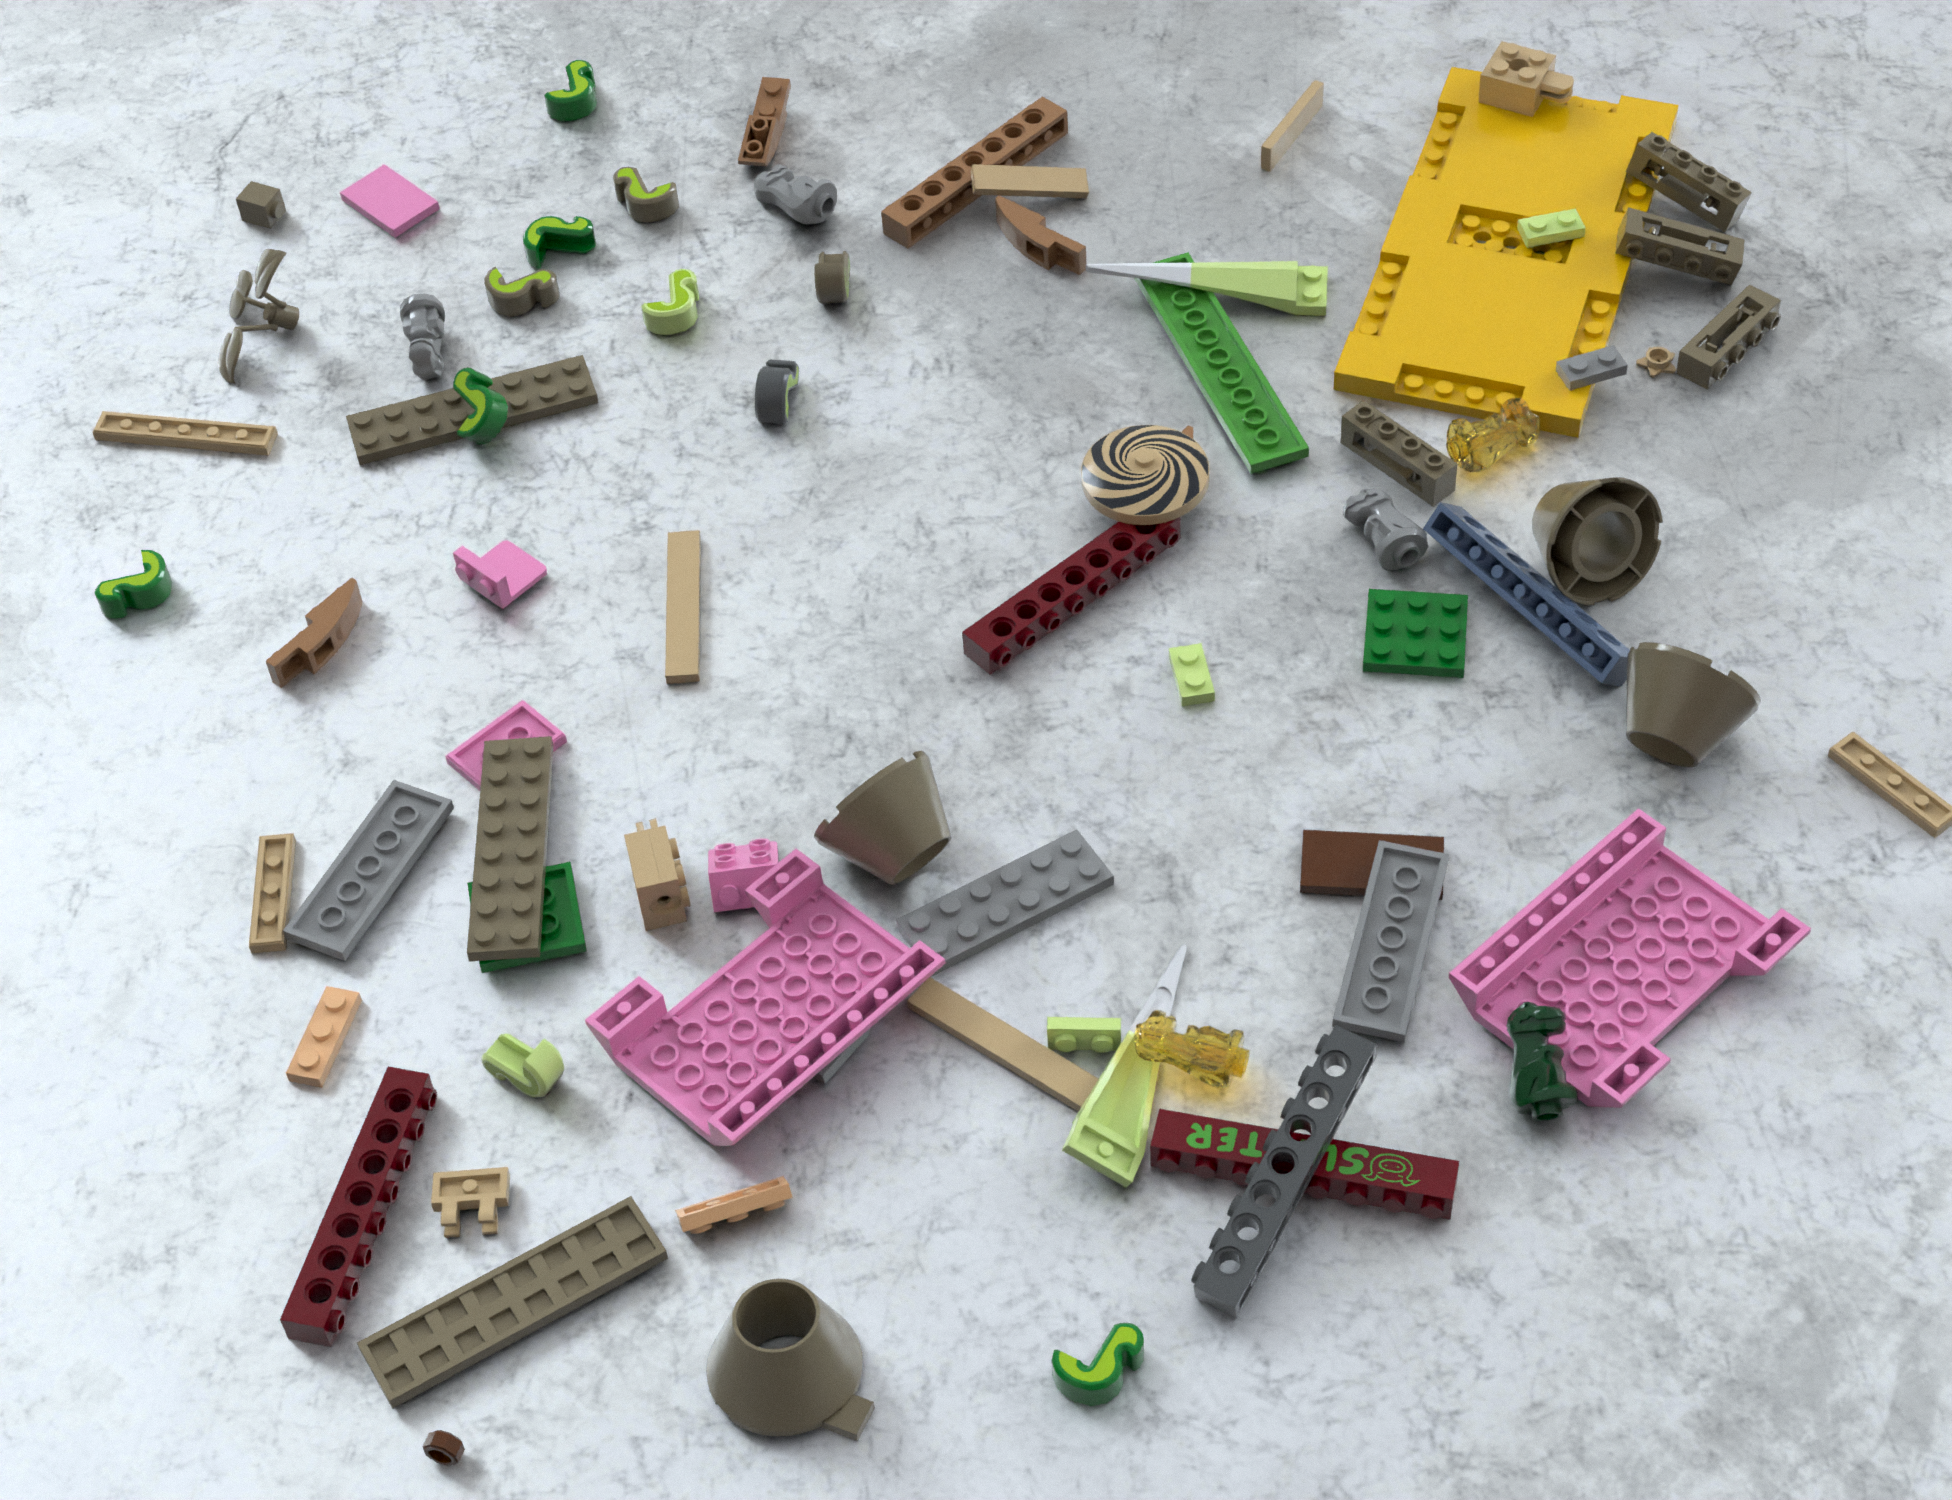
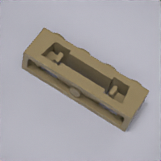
[1626,132,1752,232]
[1615,207,1745,286]
[1676,284,1781,390]
[1340,400,1457,507]

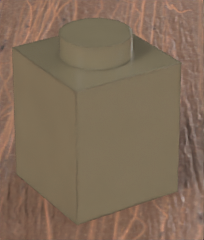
[236,181,286,229]

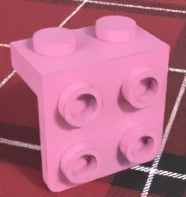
[453,540,547,609]
[708,838,779,912]

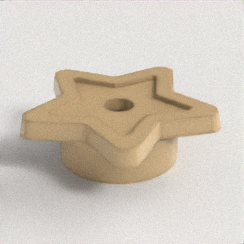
[1636,347,1676,378]

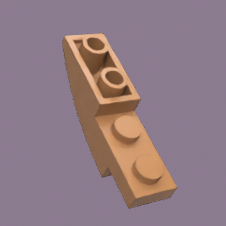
[738,77,791,166]
[995,195,1087,275]
[265,578,363,688]

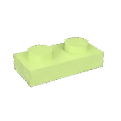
[1517,208,1586,248]
[1169,643,1215,706]
[1047,1017,1122,1053]

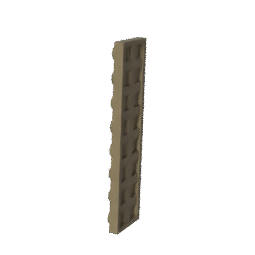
[346,355,599,465]
[467,736,554,962]
[357,1196,668,1409]

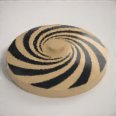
[1081,425,1209,525]

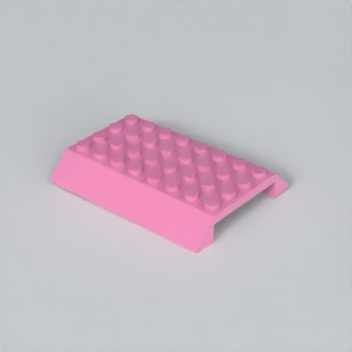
[1449,808,1811,1108]
[585,849,946,1146]

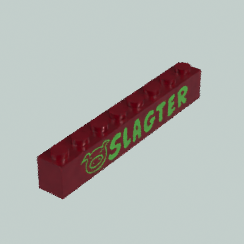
[1150,1109,1460,1220]

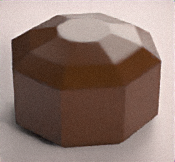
[422,1430,465,1466]

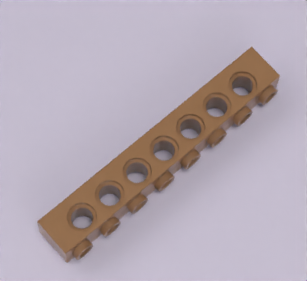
[881,96,1068,249]

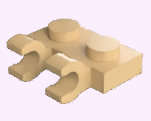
[431,1167,510,1238]

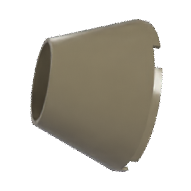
[1532,477,1663,605]
[1626,642,1761,768]
[814,751,952,885]
[706,1279,863,1436]

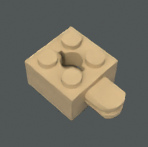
[1478,41,1574,117]
[624,818,691,931]

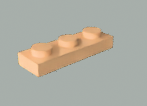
[286,986,362,1088]
[675,1176,793,1234]

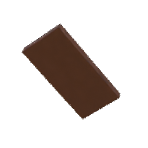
[1300,830,1444,900]

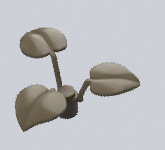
[218,248,299,384]

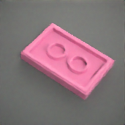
[340,164,440,238]
[445,700,567,791]

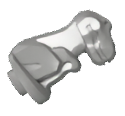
[754,164,837,225]
[400,294,445,381]
[1343,488,1429,570]

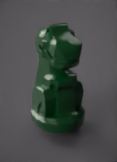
[1506,1002,1578,1121]

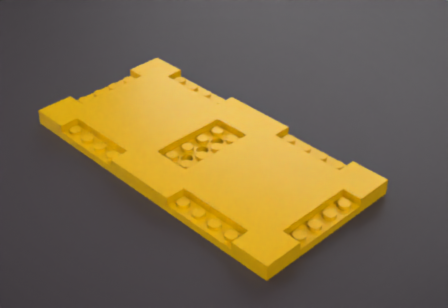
[1333,67,1679,438]

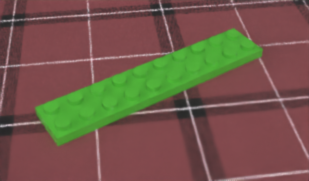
[1134,252,1309,474]

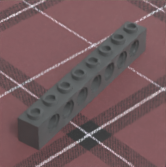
[1191,1024,1377,1318]

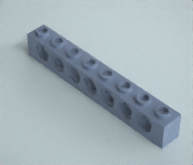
[1423,502,1630,686]

